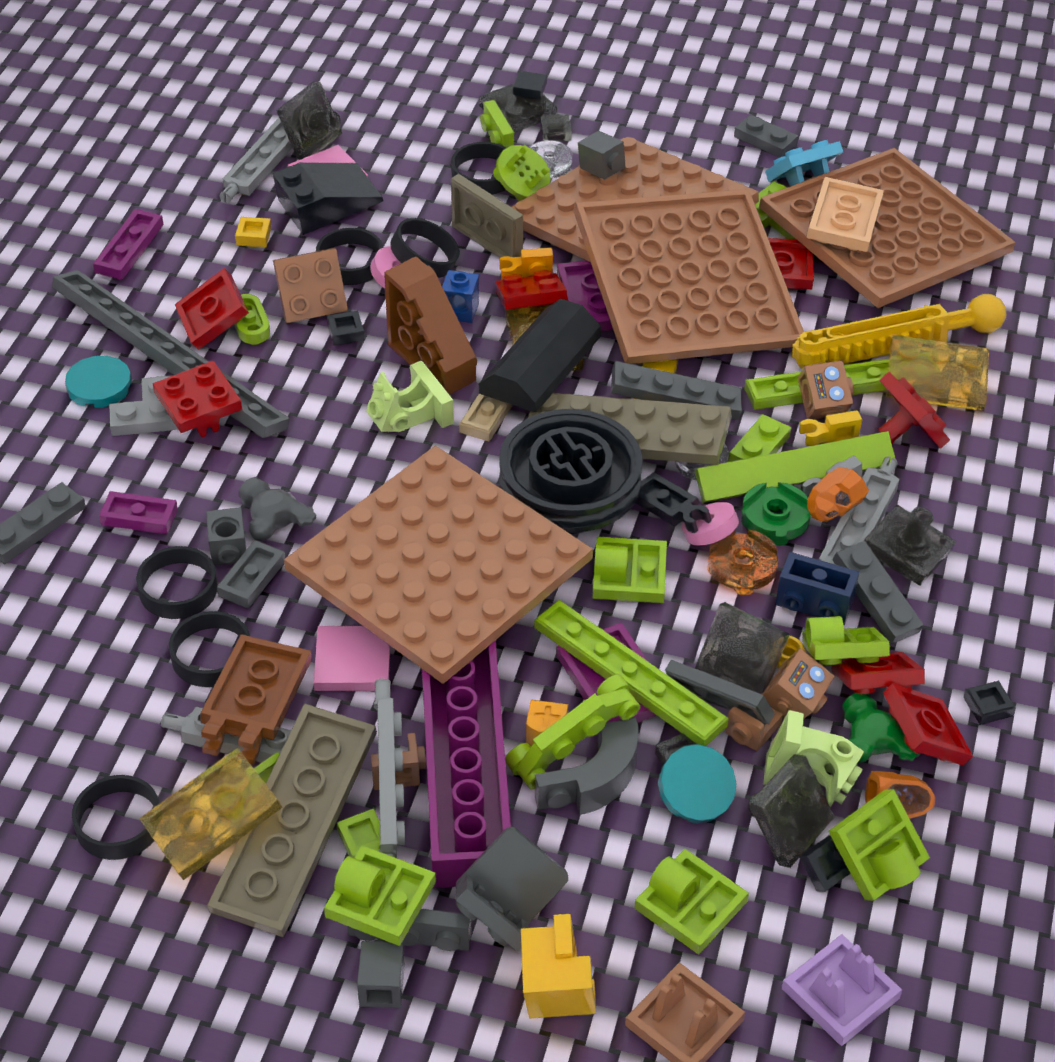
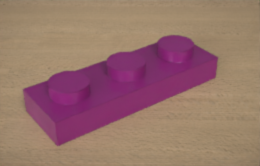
[93,209,164,280]

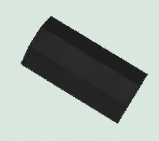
[478,299,601,412]

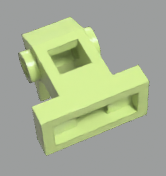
[366,361,454,432]
[763,710,864,810]

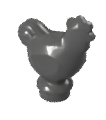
[238,477,316,541]

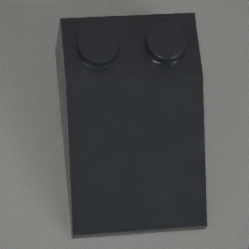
[272,162,383,235]

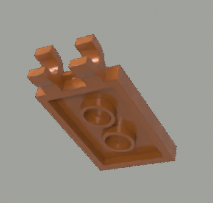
[200,634,311,765]

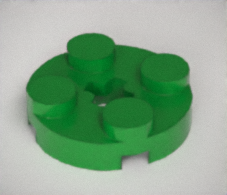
[741,482,811,546]

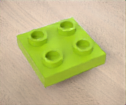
[592,537,667,603]
[802,616,890,665]
[828,789,930,901]
[324,845,436,946]
[634,849,749,955]

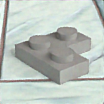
[109,375,178,436]

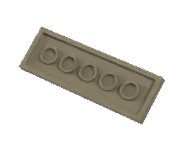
[528,393,732,465]
[207,704,377,937]

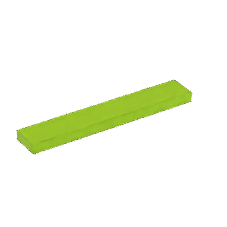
[744,353,941,410]
[695,431,895,504]
[534,600,729,746]

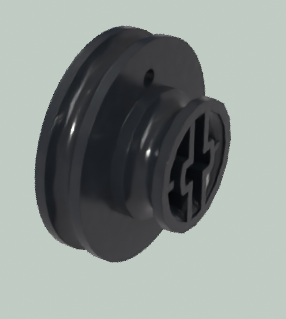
[499,409,643,534]

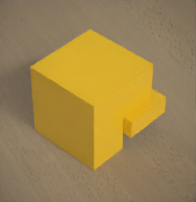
[521,914,596,1019]

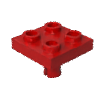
[878,371,950,449]

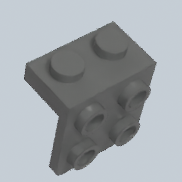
[456,827,568,952]

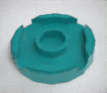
[65,356,132,408]
[658,744,737,824]

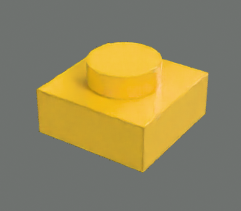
[235,217,272,247]

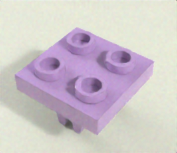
[782,934,902,1046]

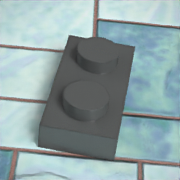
[734,114,798,158]
[217,540,285,609]

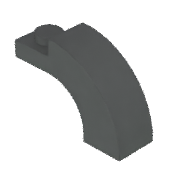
[535,717,639,815]

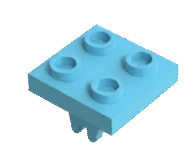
[765,140,843,186]

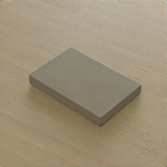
[451,174,523,258]

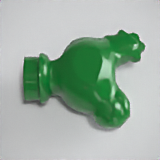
[842,693,920,763]

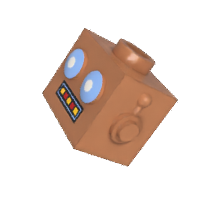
[798,361,854,419]
[762,648,835,719]

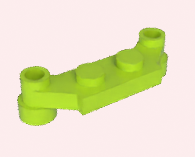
[505,674,641,789]

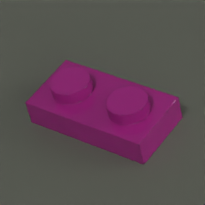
[99,491,178,535]

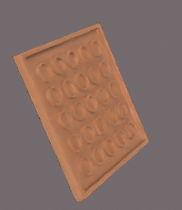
[512,137,759,262]
[759,148,1016,308]
[573,189,804,364]
[284,445,593,684]

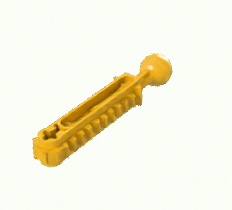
[792,294,1007,369]

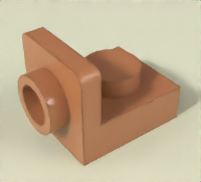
[726,707,783,752]
[371,733,426,790]

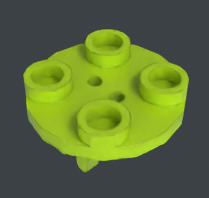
[493,145,551,201]

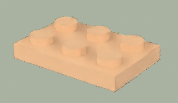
[807,177,884,252]

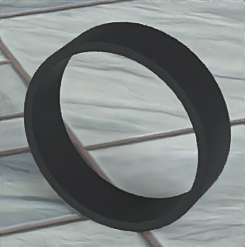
[451,142,506,195]
[390,218,460,278]
[316,228,383,285]
[136,546,218,619]
[169,611,250,687]
[72,775,162,860]

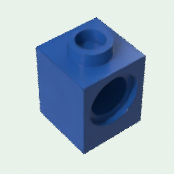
[442,270,479,323]

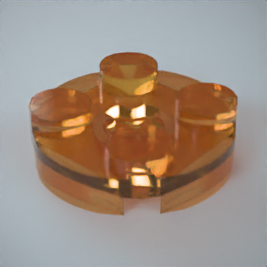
[707,530,779,595]

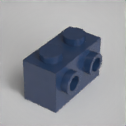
[775,552,859,625]

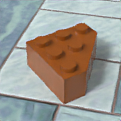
[384,256,477,395]

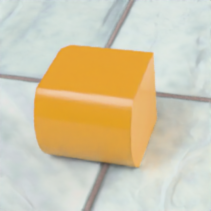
[526,700,568,746]

